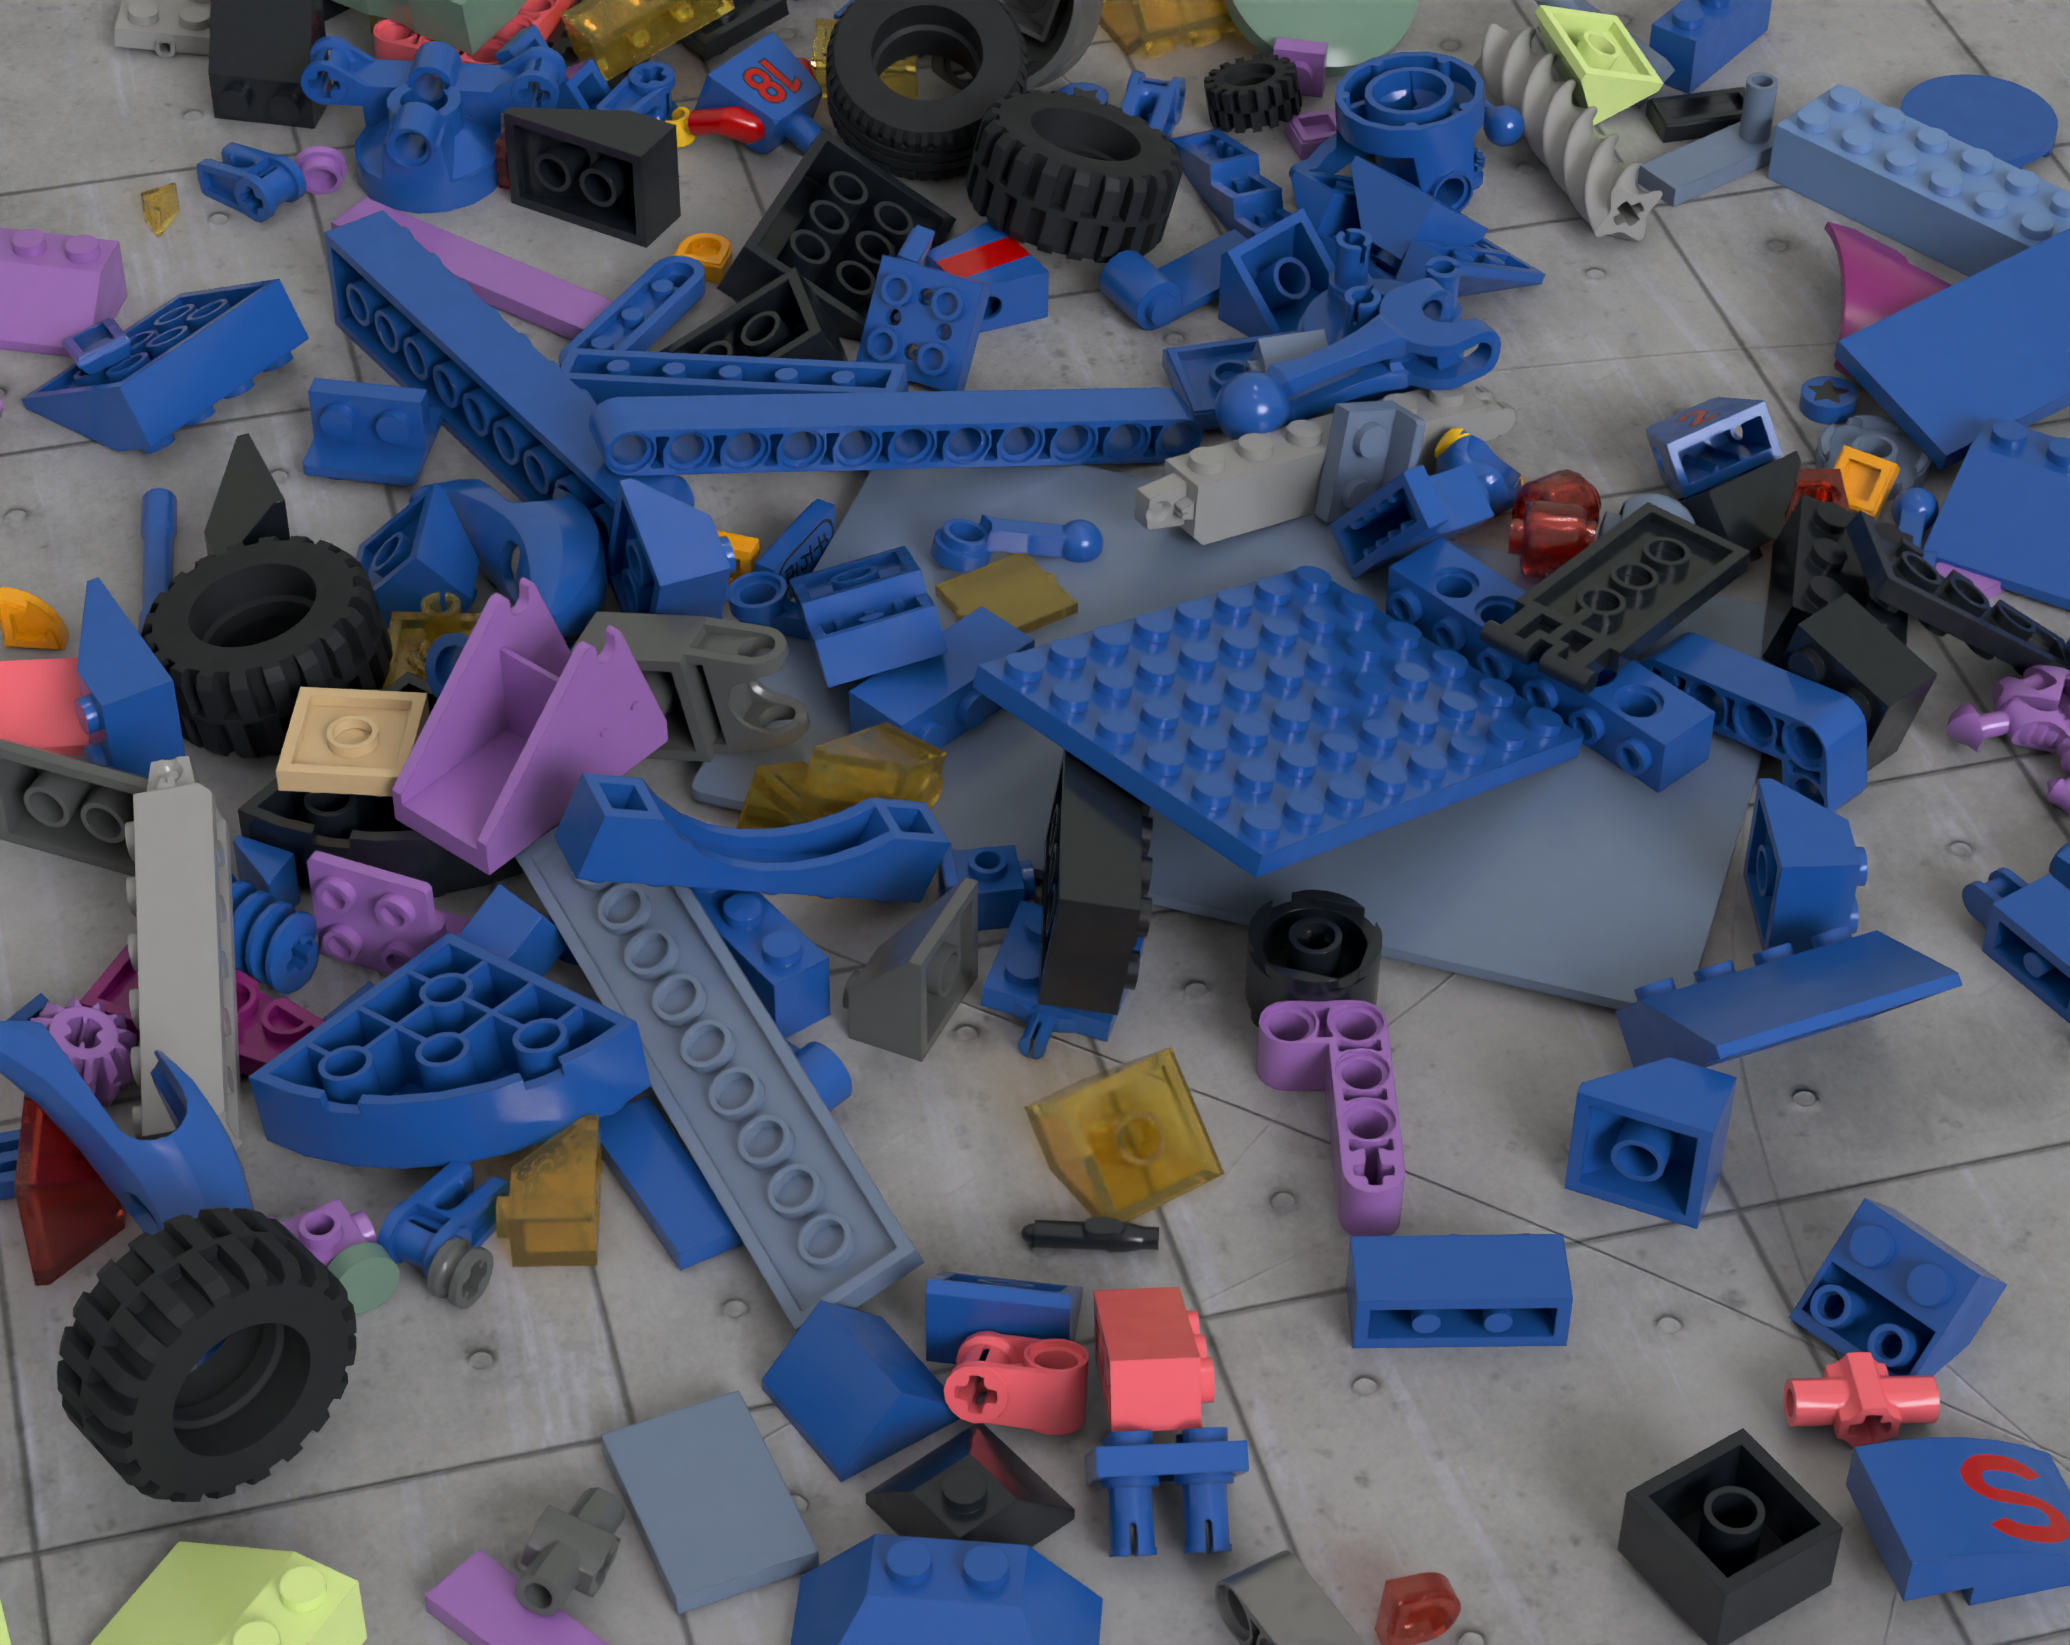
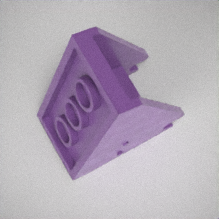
[392,577,668,875]

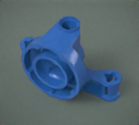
[300,36,567,214]

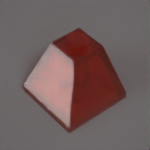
[14,1093,127,1286]

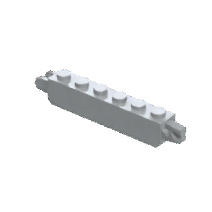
[1134,385,1517,545]
[125,756,243,1150]

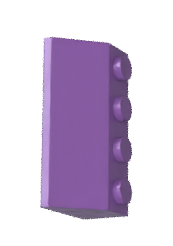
[0,228,128,357]

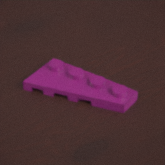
[79,944,325,1076]

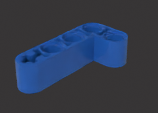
[1639,632,1868,812]

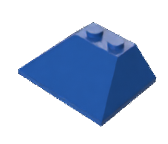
[1291,169,1546,297]
[790,1534,1103,1645]

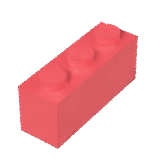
[1093,1287,1215,1432]

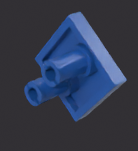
[1085,1427,1249,1557]

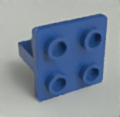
[303,378,443,486]

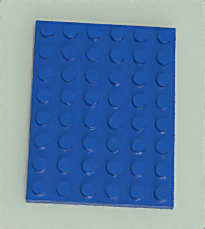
[972,565,1584,878]

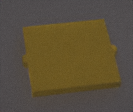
[935,553,1078,634]

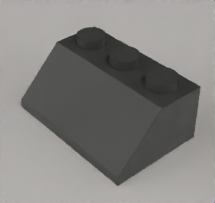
[0,738,149,876]

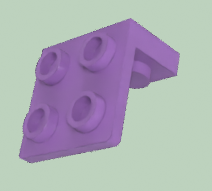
[307,851,471,974]

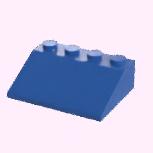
[21,279,309,454]
[1923,417,2070,610]
[1615,925,1963,1068]

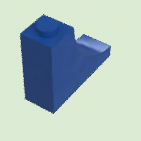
[1329,462,1495,579]

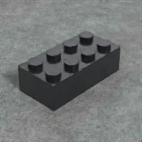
[1038,749,1153,1015]

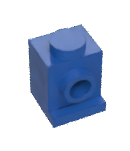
[938,842,1035,931]

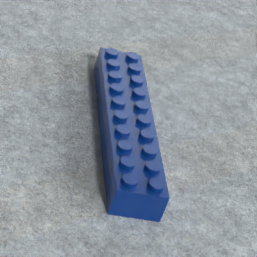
[324,210,694,586]

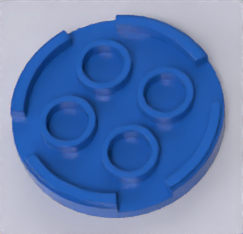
[1900,74,2058,169]

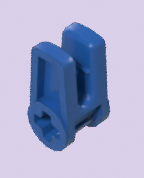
[596,61,678,121]
[1120,71,1186,142]
[197,142,306,222]
[377,1161,511,1279]

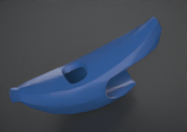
[409,478,608,641]
[0,1021,254,1368]

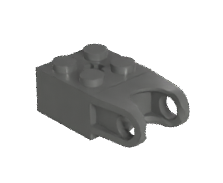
[571,611,810,762]

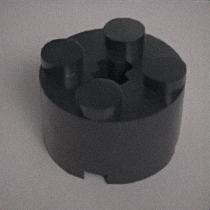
[1245,890,1382,1027]

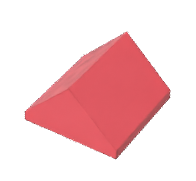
[0,658,90,755]

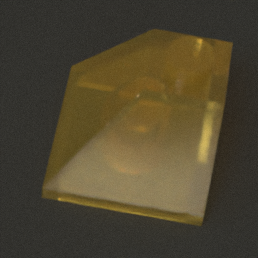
[1024,1047,1225,1222]

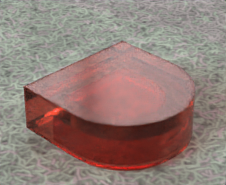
[1375,1572,1461,1645]

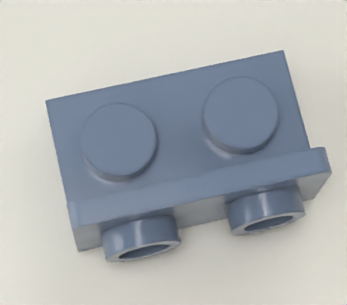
[1314,400,1426,523]

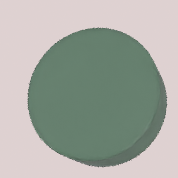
[327,1242,400,1314]

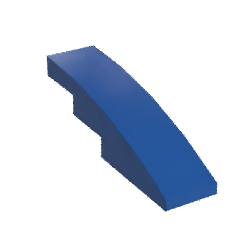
[1169,129,1291,239]

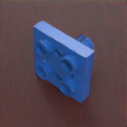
[855,255,992,391]

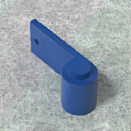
[1099,229,1248,330]

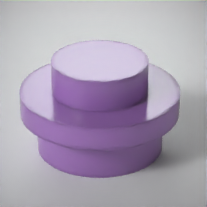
[294,145,347,195]

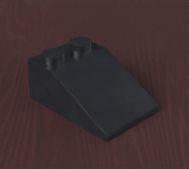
[208,0,332,129]
[503,107,681,248]
[660,267,849,361]

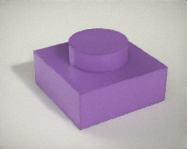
[1273,37,1328,98]

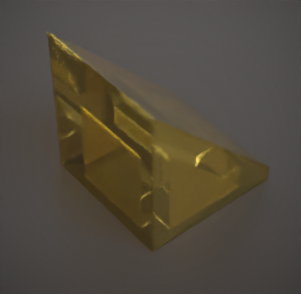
[140,182,180,237]

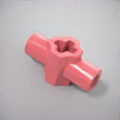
[1783,1352,1940,1450]

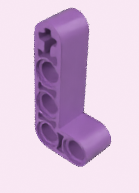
[1256,1000,1405,1236]

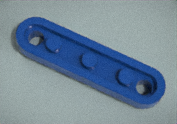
[559,256,706,367]

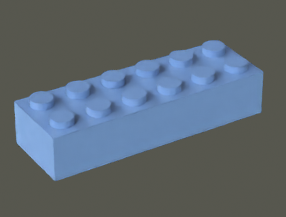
[1768,84,2070,277]

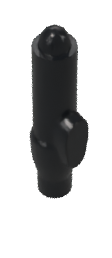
[1021,1217,1159,1253]

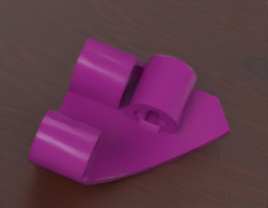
[1824,222,1952,381]

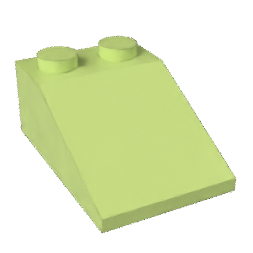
[90,1541,367,1645]

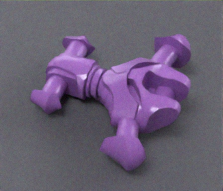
[1946,665,2070,814]

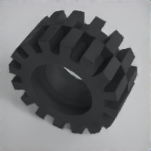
[1204,54,1302,133]

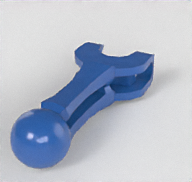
[1215,278,1501,441]

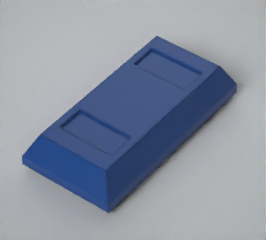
[62,318,131,376]

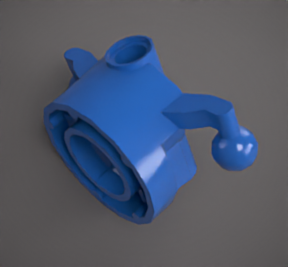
[1289,51,1525,212]

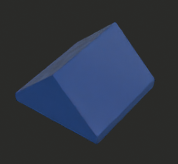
[1218,208,1335,337]
[925,1271,1083,1365]
[761,1300,960,1482]

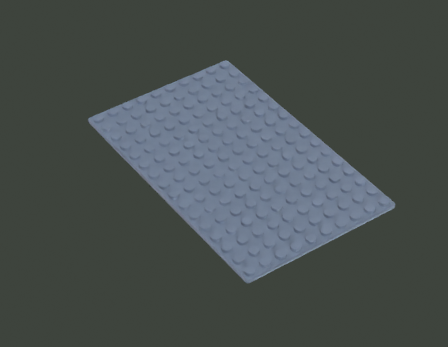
[691,465,1779,1010]

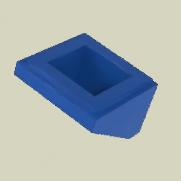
[233,835,301,908]

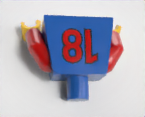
[664,32,826,155]

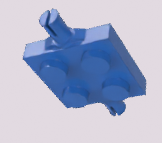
[980,900,1145,1059]

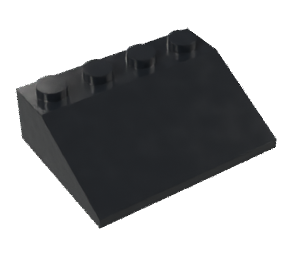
[717,129,957,342]

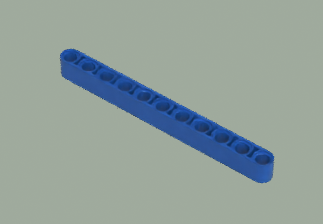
[588,387,1203,476]

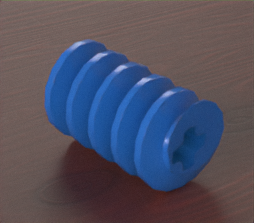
[231,873,320,994]

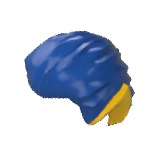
[1433,428,1525,514]

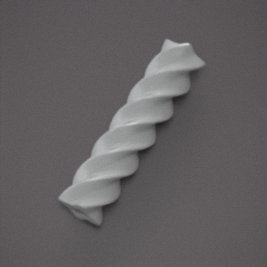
[1473,23,1663,241]

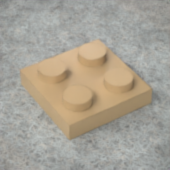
[276,687,429,797]

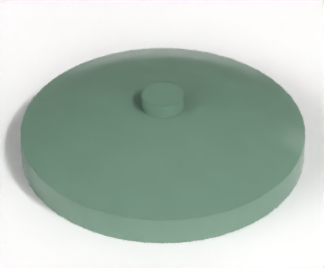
[1223,0,1418,77]

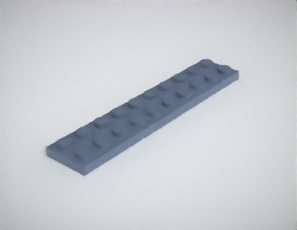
[515,825,925,1332]

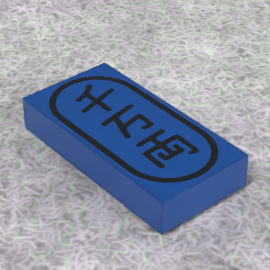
[755,499,835,604]

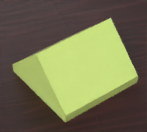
[1535,5,1664,126]

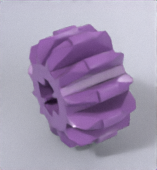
[30,995,138,1106]

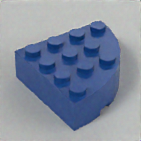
[249,932,651,1169]

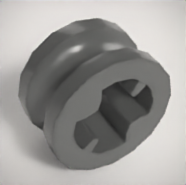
[427,1236,494,1309]

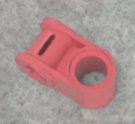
[943,1331,1089,1435]

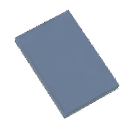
[601,1390,819,1615]

